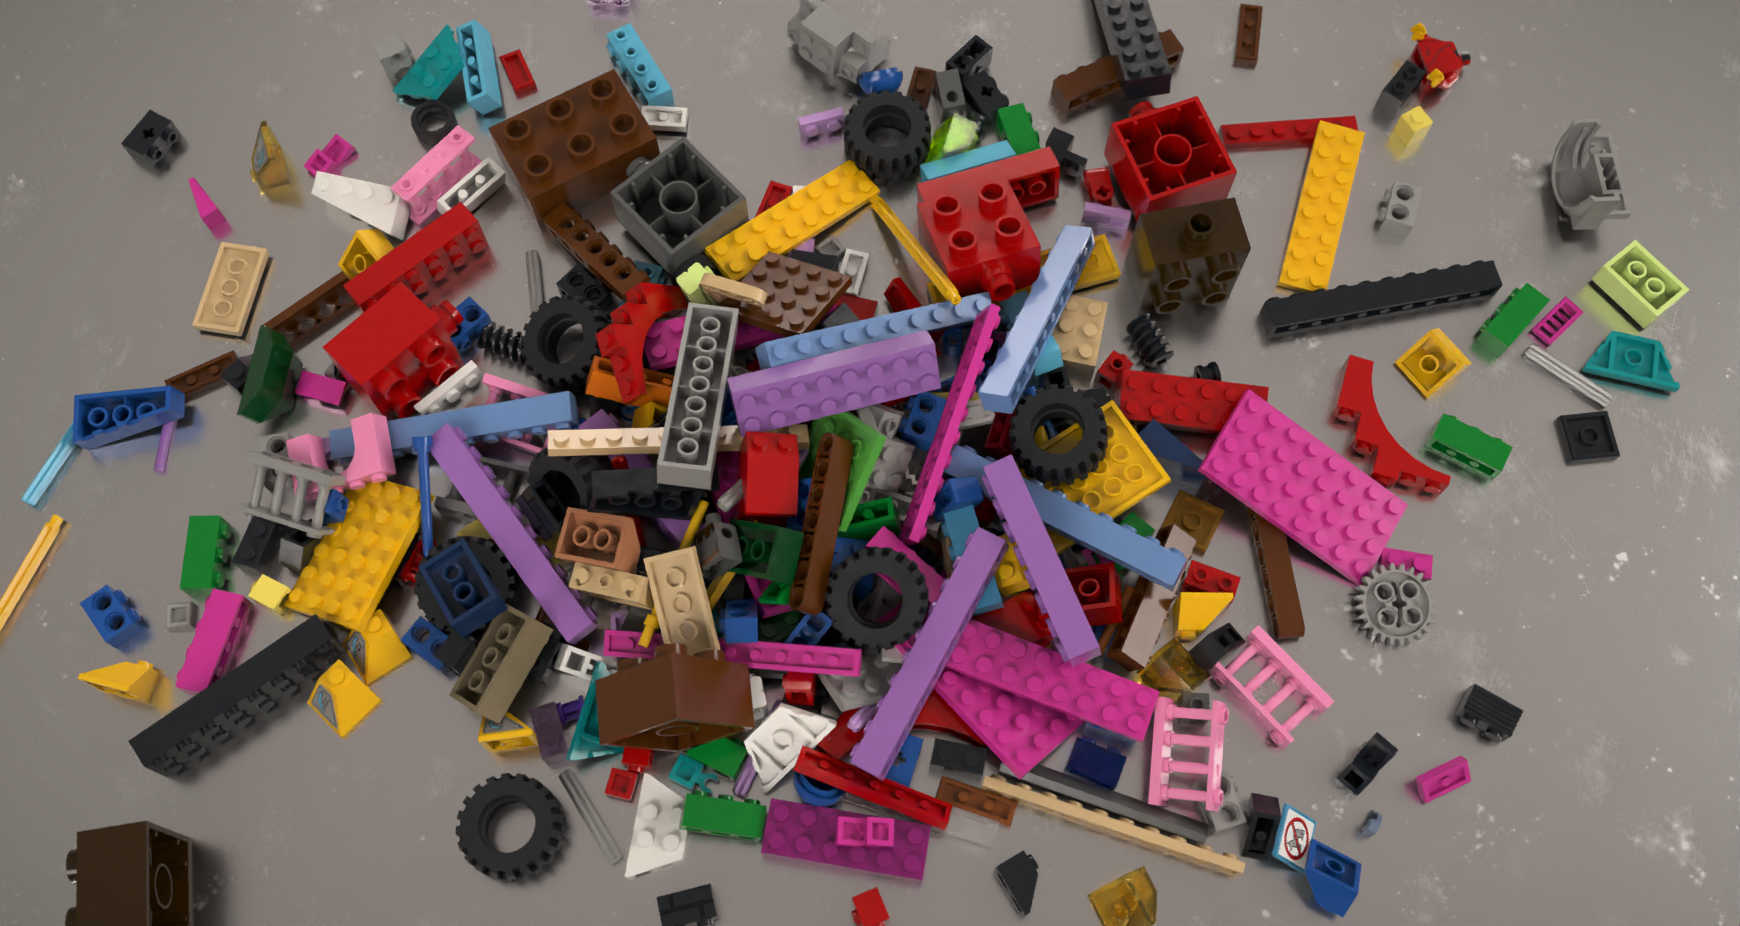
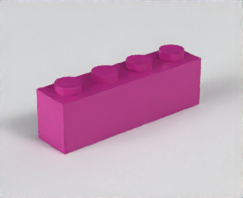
[863,526,944,619]
[175,588,251,695]

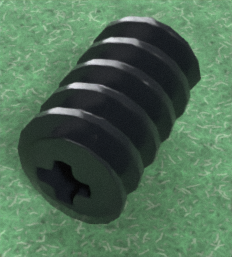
[1126,313,1175,367]
[477,321,527,365]

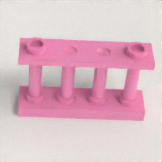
[390,125,482,229]
[482,373,581,455]
[1210,625,1335,748]
[1148,697,1229,812]

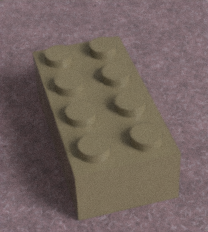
[449,604,553,724]

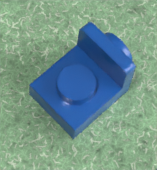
[322,489,349,524]

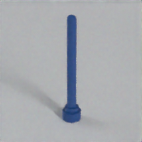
[411,436,434,557]

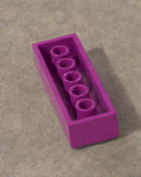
[761,798,931,884]

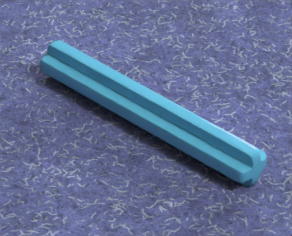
[21,422,76,506]

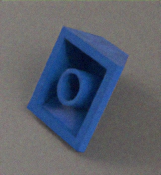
[1305,838,1362,917]

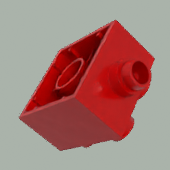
[1104,96,1237,221]
[917,178,1041,302]
[323,282,464,421]

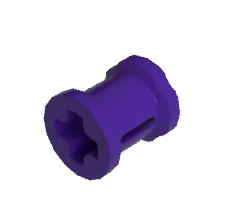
[557,695,585,725]

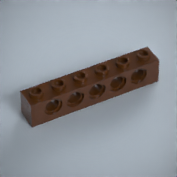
[542,202,651,303]

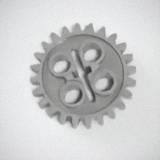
[1353,563,1438,647]

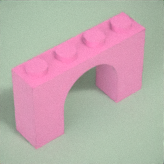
[286,413,396,503]

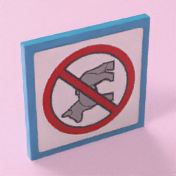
[1272,803,1316,873]

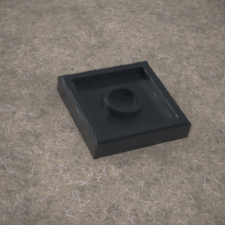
[1557,411,1620,464]

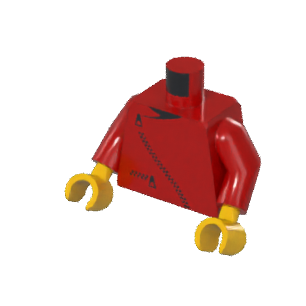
[1410,23,1471,91]

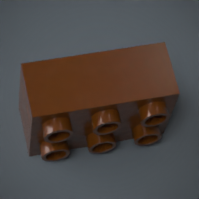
[488,69,660,228]

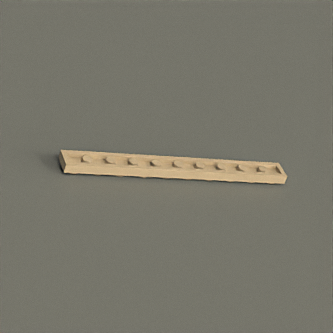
[548,424,809,456]
[981,774,1246,877]

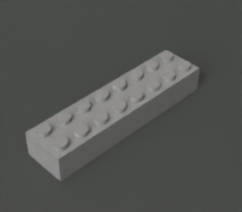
[657,302,739,490]

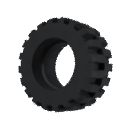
[843,90,931,182]
[521,294,613,392]
[1009,384,1108,487]
[527,447,618,515]
[414,536,518,635]
[825,546,929,651]
[456,773,566,882]

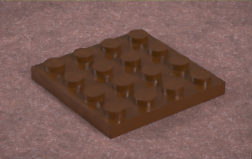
[718,252,852,337]

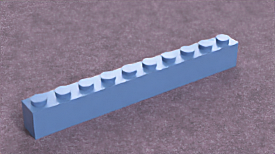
[978,225,1095,414]
[755,292,991,370]
[329,391,579,466]
[943,445,1187,591]

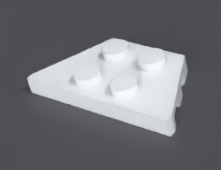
[744,703,837,793]
[625,773,689,878]

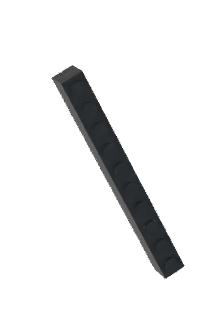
[1260,260,1503,337]

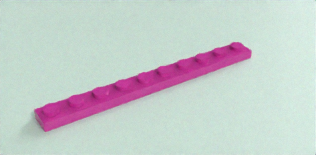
[603,629,862,677]

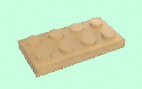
[192,242,270,337]
[643,546,721,656]

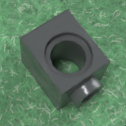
[1177,692,1210,726]

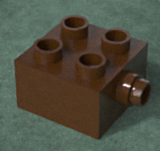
[595,643,755,752]

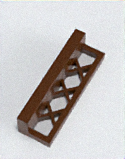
[263,271,356,350]

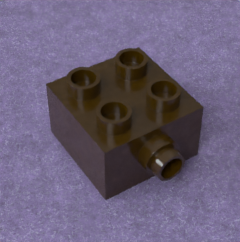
[1125,197,1251,314]
[65,821,191,926]

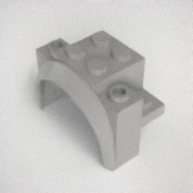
[787,0,891,84]
[1551,118,1632,230]
[855,404,916,504]

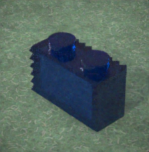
[1064,736,1127,791]

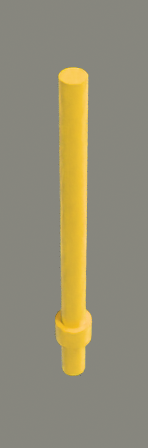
[638,500,709,648]

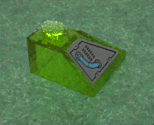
[924,112,978,164]

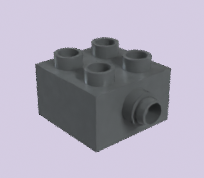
[610,136,749,277]

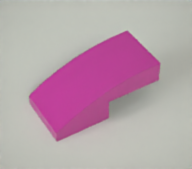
[304,133,356,176]
[295,370,348,406]
[835,816,894,847]

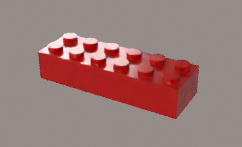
[917,146,1060,208]
[343,202,488,314]
[1114,369,1269,435]

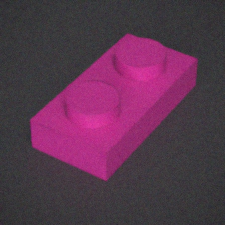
[1378,547,1433,581]
[1416,755,1471,803]

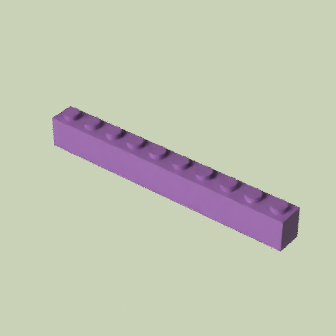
[431,423,600,645]
[850,527,1009,781]

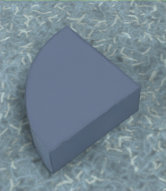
[1360,810,1383,838]

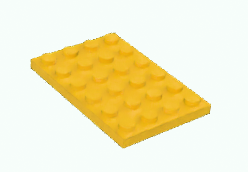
[1015,400,1171,555]
[284,481,435,634]

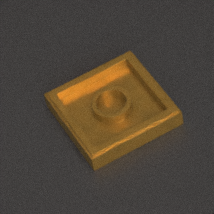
[1160,489,1225,555]

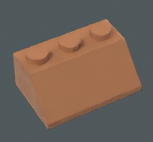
[554,507,641,574]

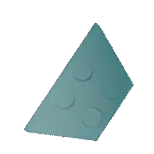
[392,24,465,100]
[1582,330,1680,392]
[566,662,624,761]

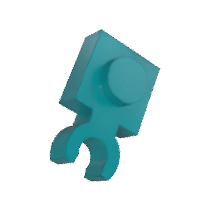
[668,754,719,795]

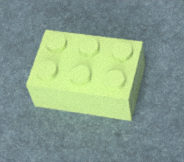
[1592,240,1690,329]

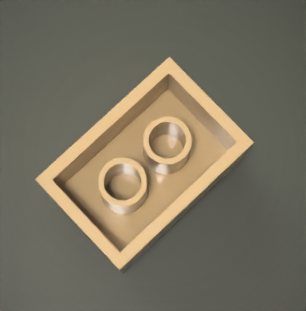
[1052,295,1108,378]

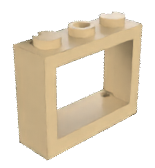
[568,562,654,611]

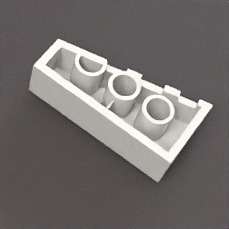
[311,171,412,240]

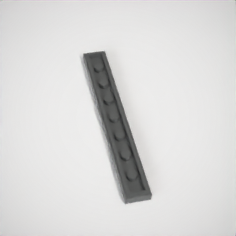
[999,762,1208,844]

